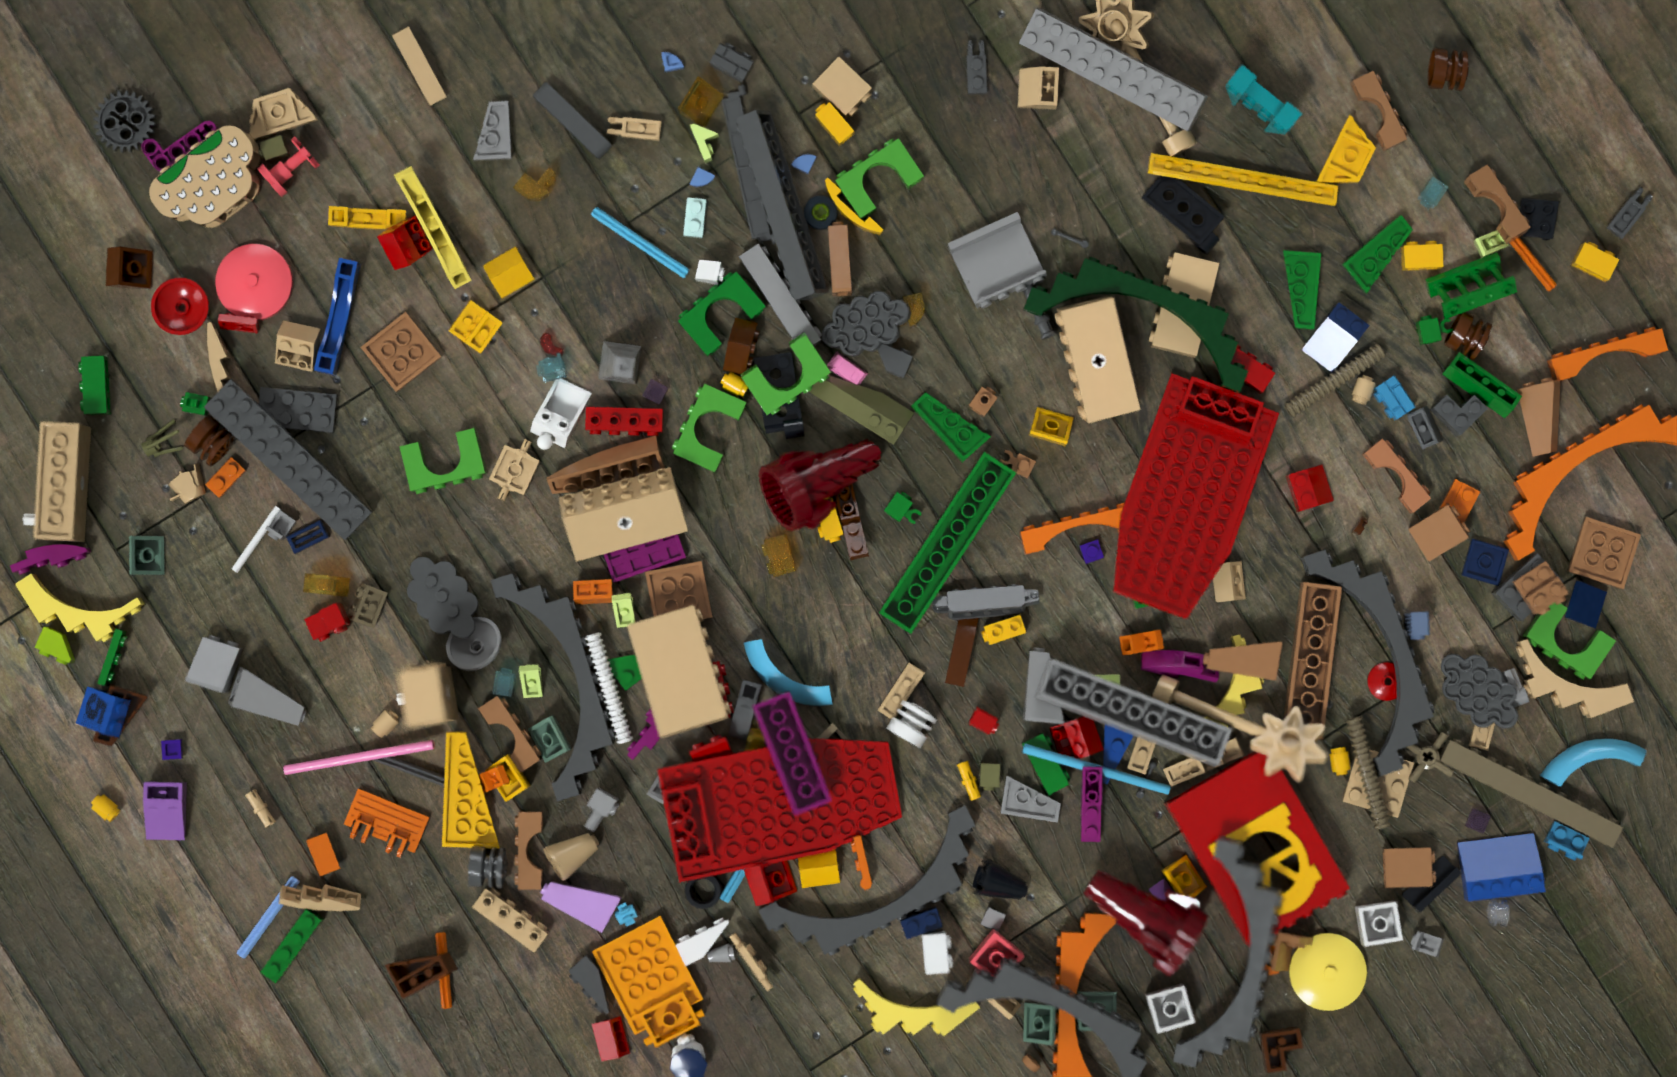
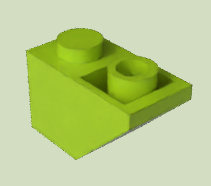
[34,626,75,665]

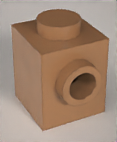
[968,387,997,418]

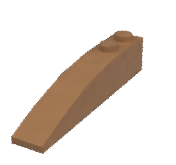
[547,436,666,494]

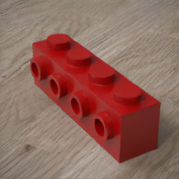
[585,407,664,436]

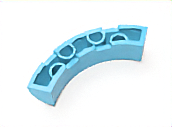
[744,639,833,706]
[1540,738,1646,787]

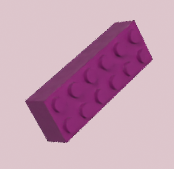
[752,692,831,815]

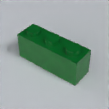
[78,355,111,416]
[1021,733,1070,795]

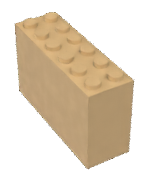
[627,605,731,739]

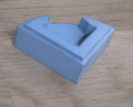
[661,52,684,72]
[791,154,817,174]
[690,167,715,187]

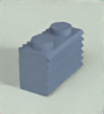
[1404,612,1430,640]

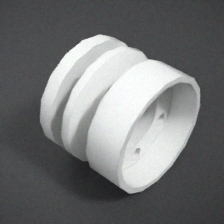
[887,700,937,748]

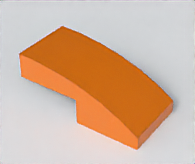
[478,765,510,793]

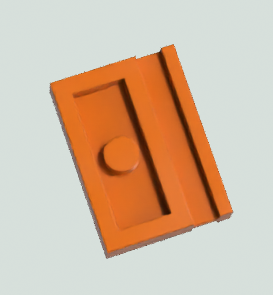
[1439,479,1480,523]

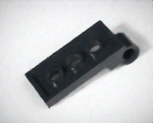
[1141,176,1225,255]
[754,352,805,439]

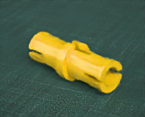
[957,760,981,801]

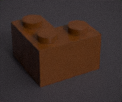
[723,317,760,374]
[1259,1026,1303,1073]

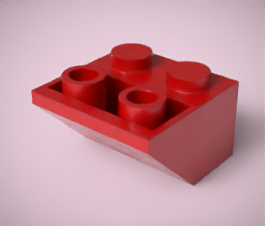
[377,215,433,270]
[1050,716,1104,759]
[689,734,733,761]

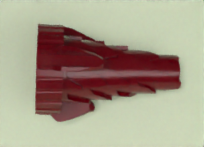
[759,439,881,531]
[1083,870,1209,976]

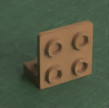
[1270,932,1313,971]

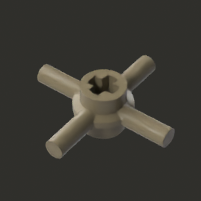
[1406,732,1454,783]

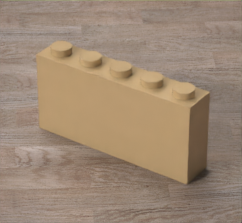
[1148,252,1219,358]

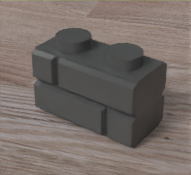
[709,43,754,84]

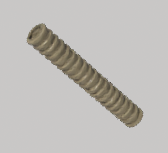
[1284,343,1386,418]
[1345,716,1391,829]

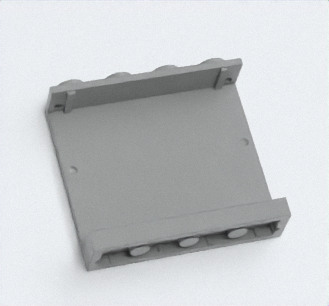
[948,212,1046,308]

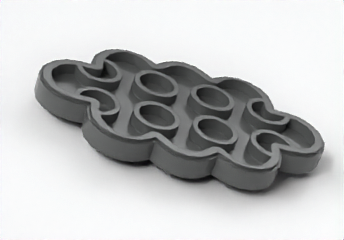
[822,291,911,357]
[407,557,479,639]
[1441,654,1519,729]

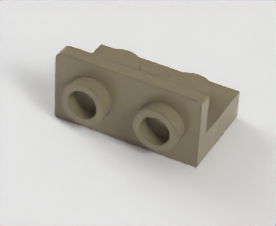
[348,583,388,628]

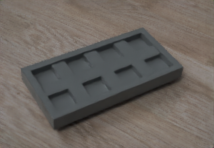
[259,387,338,433]

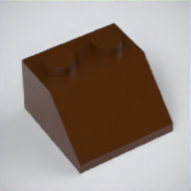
[106,246,153,289]

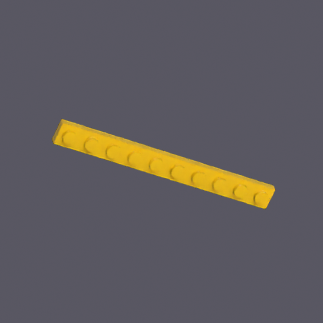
[1148,153,1338,206]

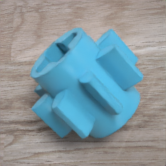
[614,902,638,927]

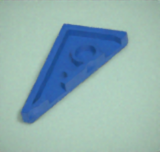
[1103,725,1133,784]

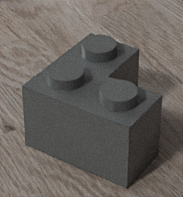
[1430,395,1488,437]

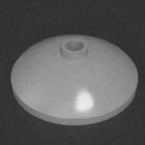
[446,617,502,671]

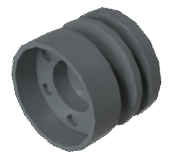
[468,846,508,888]

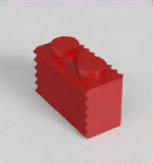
[968,707,999,735]

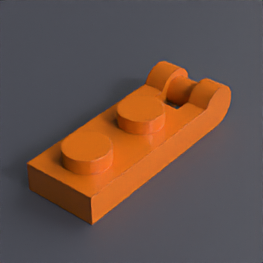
[850,835,872,890]

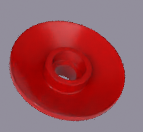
[1367,662,1396,701]

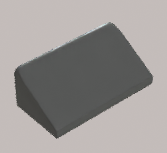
[1407,406,1443,450]

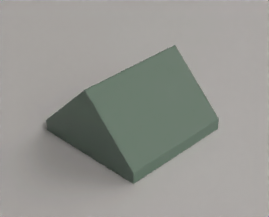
[129,536,165,575]
[528,715,572,763]
[1023,1003,1056,1045]

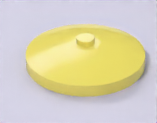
[1289,933,1367,1011]

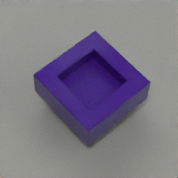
[1079,540,1104,564]
[161,739,183,760]

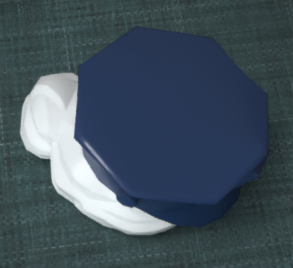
[670,1033,707,1077]

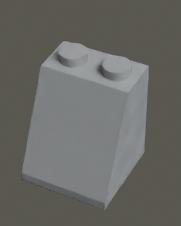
[185,635,243,693]

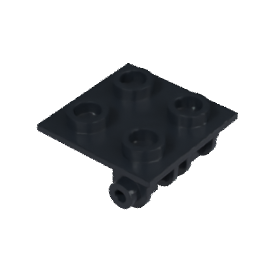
[1519,198,1559,241]

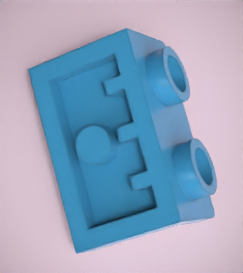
[1544,821,1590,861]

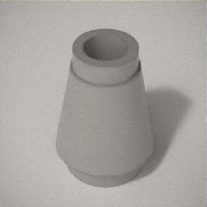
[707,943,737,962]

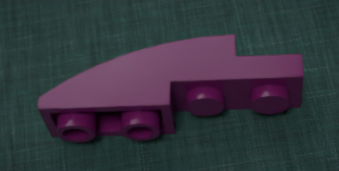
[10,544,91,575]
[1141,650,1219,682]
[627,708,660,760]
[1080,766,1102,842]

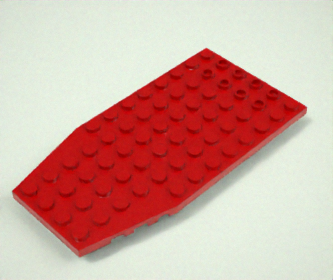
[1113,373,1279,619]
[657,738,902,883]

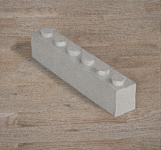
[739,244,822,346]

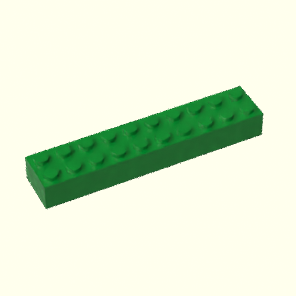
[879,452,1016,634]

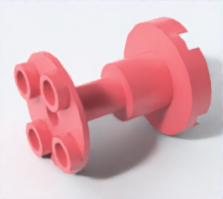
[257,136,320,197]

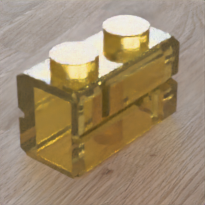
[761,534,796,578]

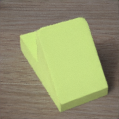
[690,124,719,163]
[1474,230,1509,258]
[611,593,636,628]
[519,665,543,698]

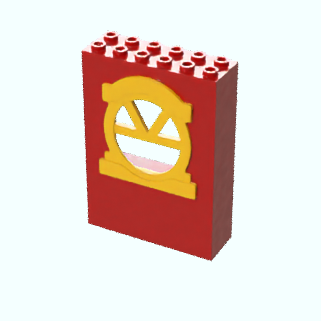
[1164,751,1350,947]

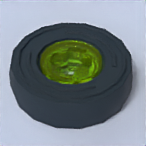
[804,195,838,230]

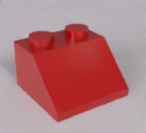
[1286,465,1334,512]
[744,861,798,906]

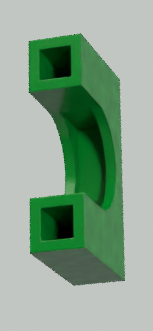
[678,272,766,357]

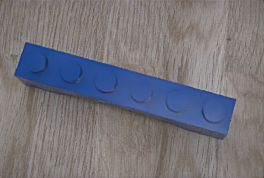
[314,258,361,376]

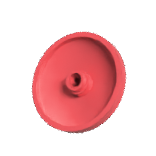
[215,244,293,321]

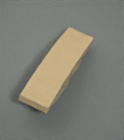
[392,26,447,106]
[207,322,231,392]
[1163,737,1244,787]
[279,884,361,911]

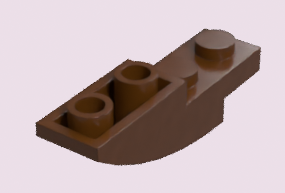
[835,484,869,560]

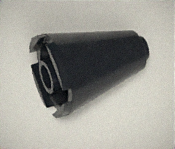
[972,858,1028,900]

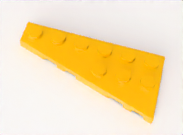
[442,731,500,849]

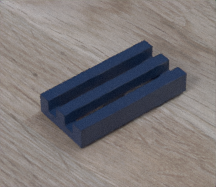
[286,520,329,554]

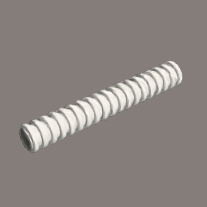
[585,632,633,744]

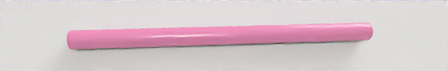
[283,740,435,775]

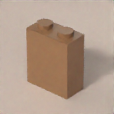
[1408,504,1470,562]
[1382,848,1436,888]

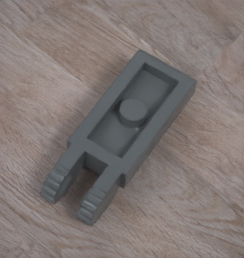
[966,40,987,95]
[1606,187,1653,239]

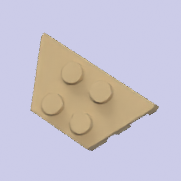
[249,88,318,140]

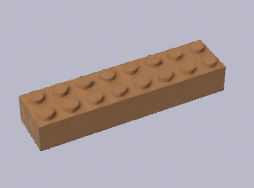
[1283,582,1342,740]

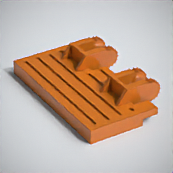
[344,788,430,858]

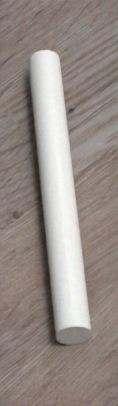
[231,506,281,573]

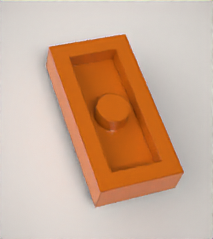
[205,457,246,498]

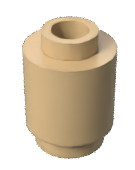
[1351,375,1376,405]
[371,709,399,738]

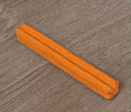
[1510,237,1557,291]
[435,932,452,1009]

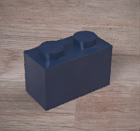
[900,907,943,939]

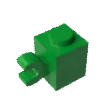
[1416,315,1453,345]
[180,392,212,416]
[884,492,921,524]

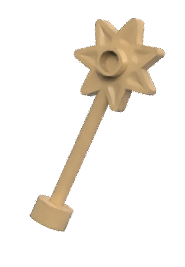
[1078,0,1197,157]
[1152,674,1327,782]

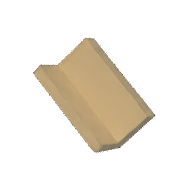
[1213,561,1246,602]

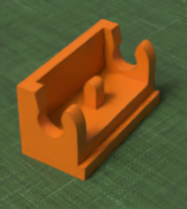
[573,579,613,605]
[306,833,340,877]

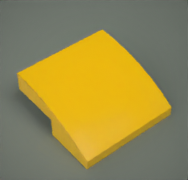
[448,300,503,354]

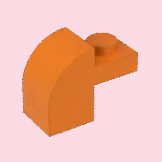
[1119,630,1164,656]

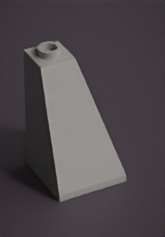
[598,341,641,384]
[1023,648,1064,724]
[228,666,306,726]

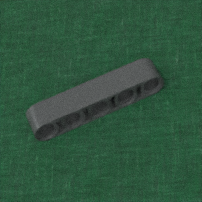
[532,82,612,160]

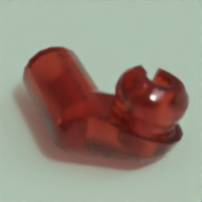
[540,333,564,358]

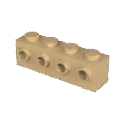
[472,887,549,953]

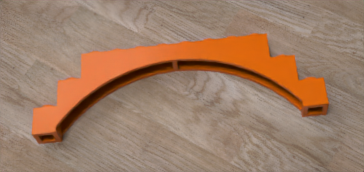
[1503,404,1677,561]
[1052,913,1116,1077]

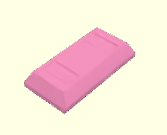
[827,352,868,385]

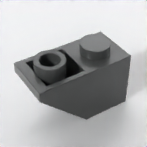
[877,343,913,379]

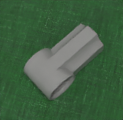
[1501,668,1529,707]

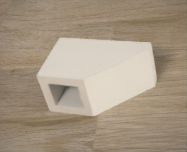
[695,260,725,285]

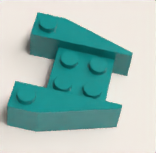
[1225,65,1302,135]

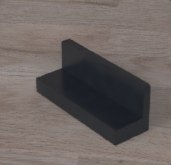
[1402,856,1462,913]

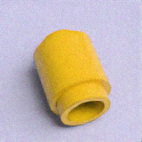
[720,372,748,397]
[1329,747,1351,776]
[91,794,121,822]

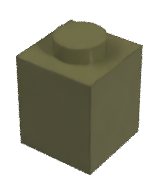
[259,135,290,163]
[979,763,1000,791]

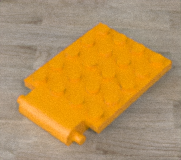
[592,915,705,1048]

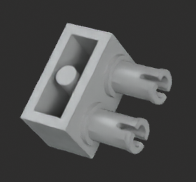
[584,787,620,831]

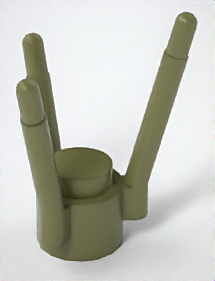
[141,420,183,457]

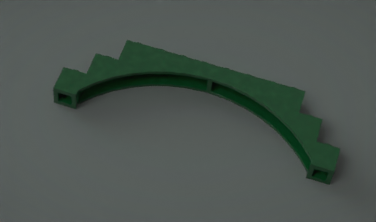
[1023,257,1248,393]

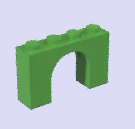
[835,138,924,220]
[740,332,831,415]
[672,384,747,473]
[399,428,487,494]
[1523,603,1616,680]

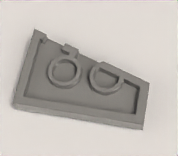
[473,101,512,161]
[1000,775,1061,823]

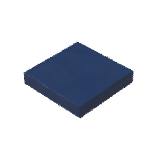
[1461,538,1509,586]
[1565,581,1607,629]

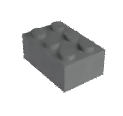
[1491,553,1564,621]

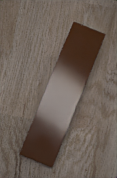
[945,618,979,687]

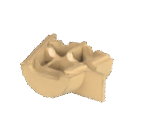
[169,463,206,504]

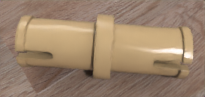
[245,789,276,828]

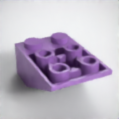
[143,782,187,840]

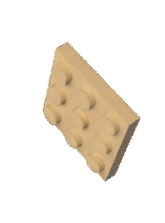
[1342,749,1414,818]

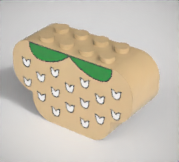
[149,126,261,228]

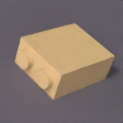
[812,57,872,118]

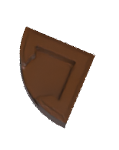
[1351,516,1368,536]

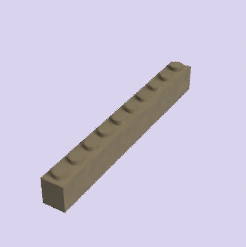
[1439,738,1623,848]

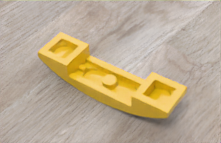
[825,177,883,235]
[328,206,406,230]

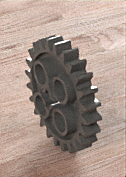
[93,90,157,153]

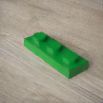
[97,629,128,686]

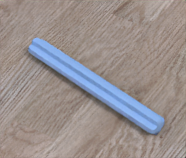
[237,876,300,958]

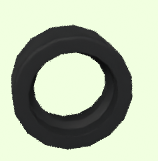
[685,875,722,909]

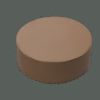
[1022,1054,1041,1072]

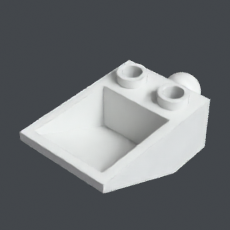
[530,377,592,450]

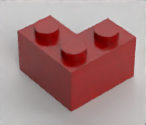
[304,603,351,642]

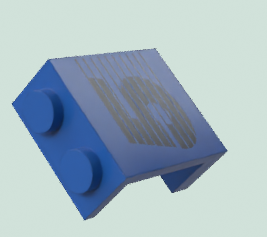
[76,686,130,738]

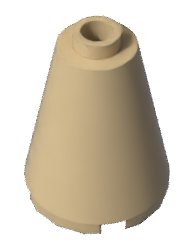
[543,833,599,881]

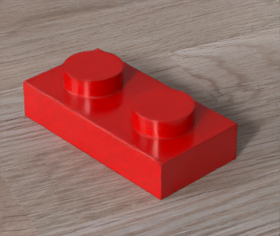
[218,313,259,333]

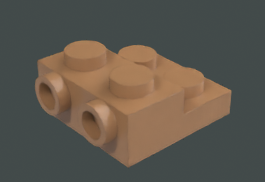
[1512,561,1569,615]

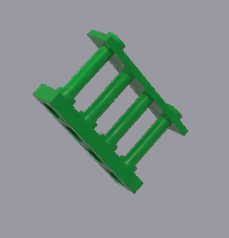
[1425,252,1517,319]

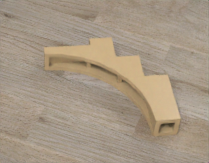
[1516,639,1634,718]

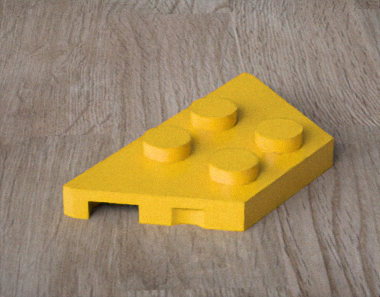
[1316,115,1376,183]

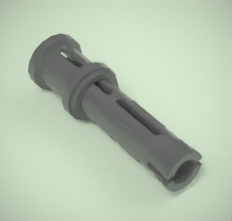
[1023,284,1057,340]

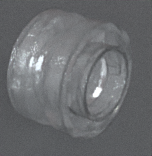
[1487,899,1510,927]

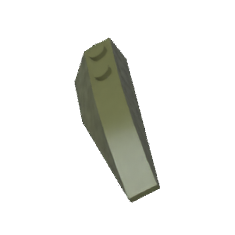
[808,375,914,445]

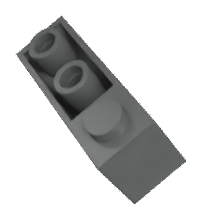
[728,680,762,740]
[569,954,610,1014]

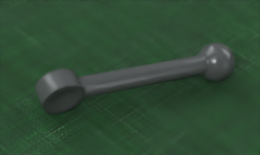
[1051,228,1089,248]
[1136,761,1157,799]

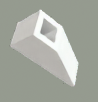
[676,917,730,966]

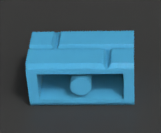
[1373,375,1416,421]

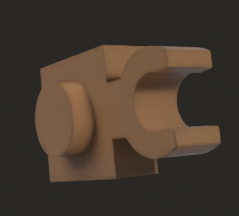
[1000,450,1036,479]

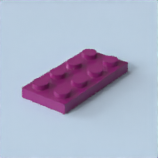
[604,534,686,583]

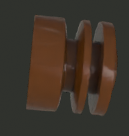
[1428,48,1469,91]
[1444,311,1492,360]
[184,415,236,467]

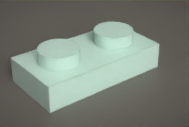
[683,197,707,238]

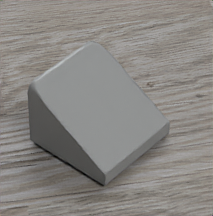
[981,907,1006,932]

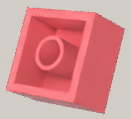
[969,928,1024,977]

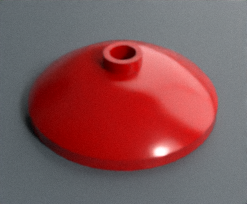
[151,278,209,335]

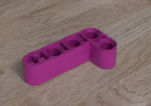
[141,121,219,172]

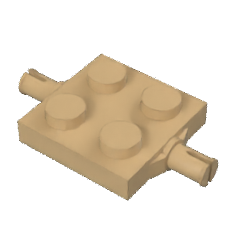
[489,439,540,501]
[729,933,773,991]

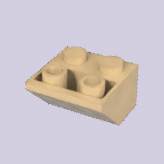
[1018,67,1059,109]
[275,320,321,372]

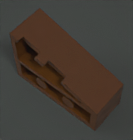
[93,684,149,747]
[385,952,458,999]

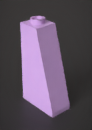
[541,881,622,933]

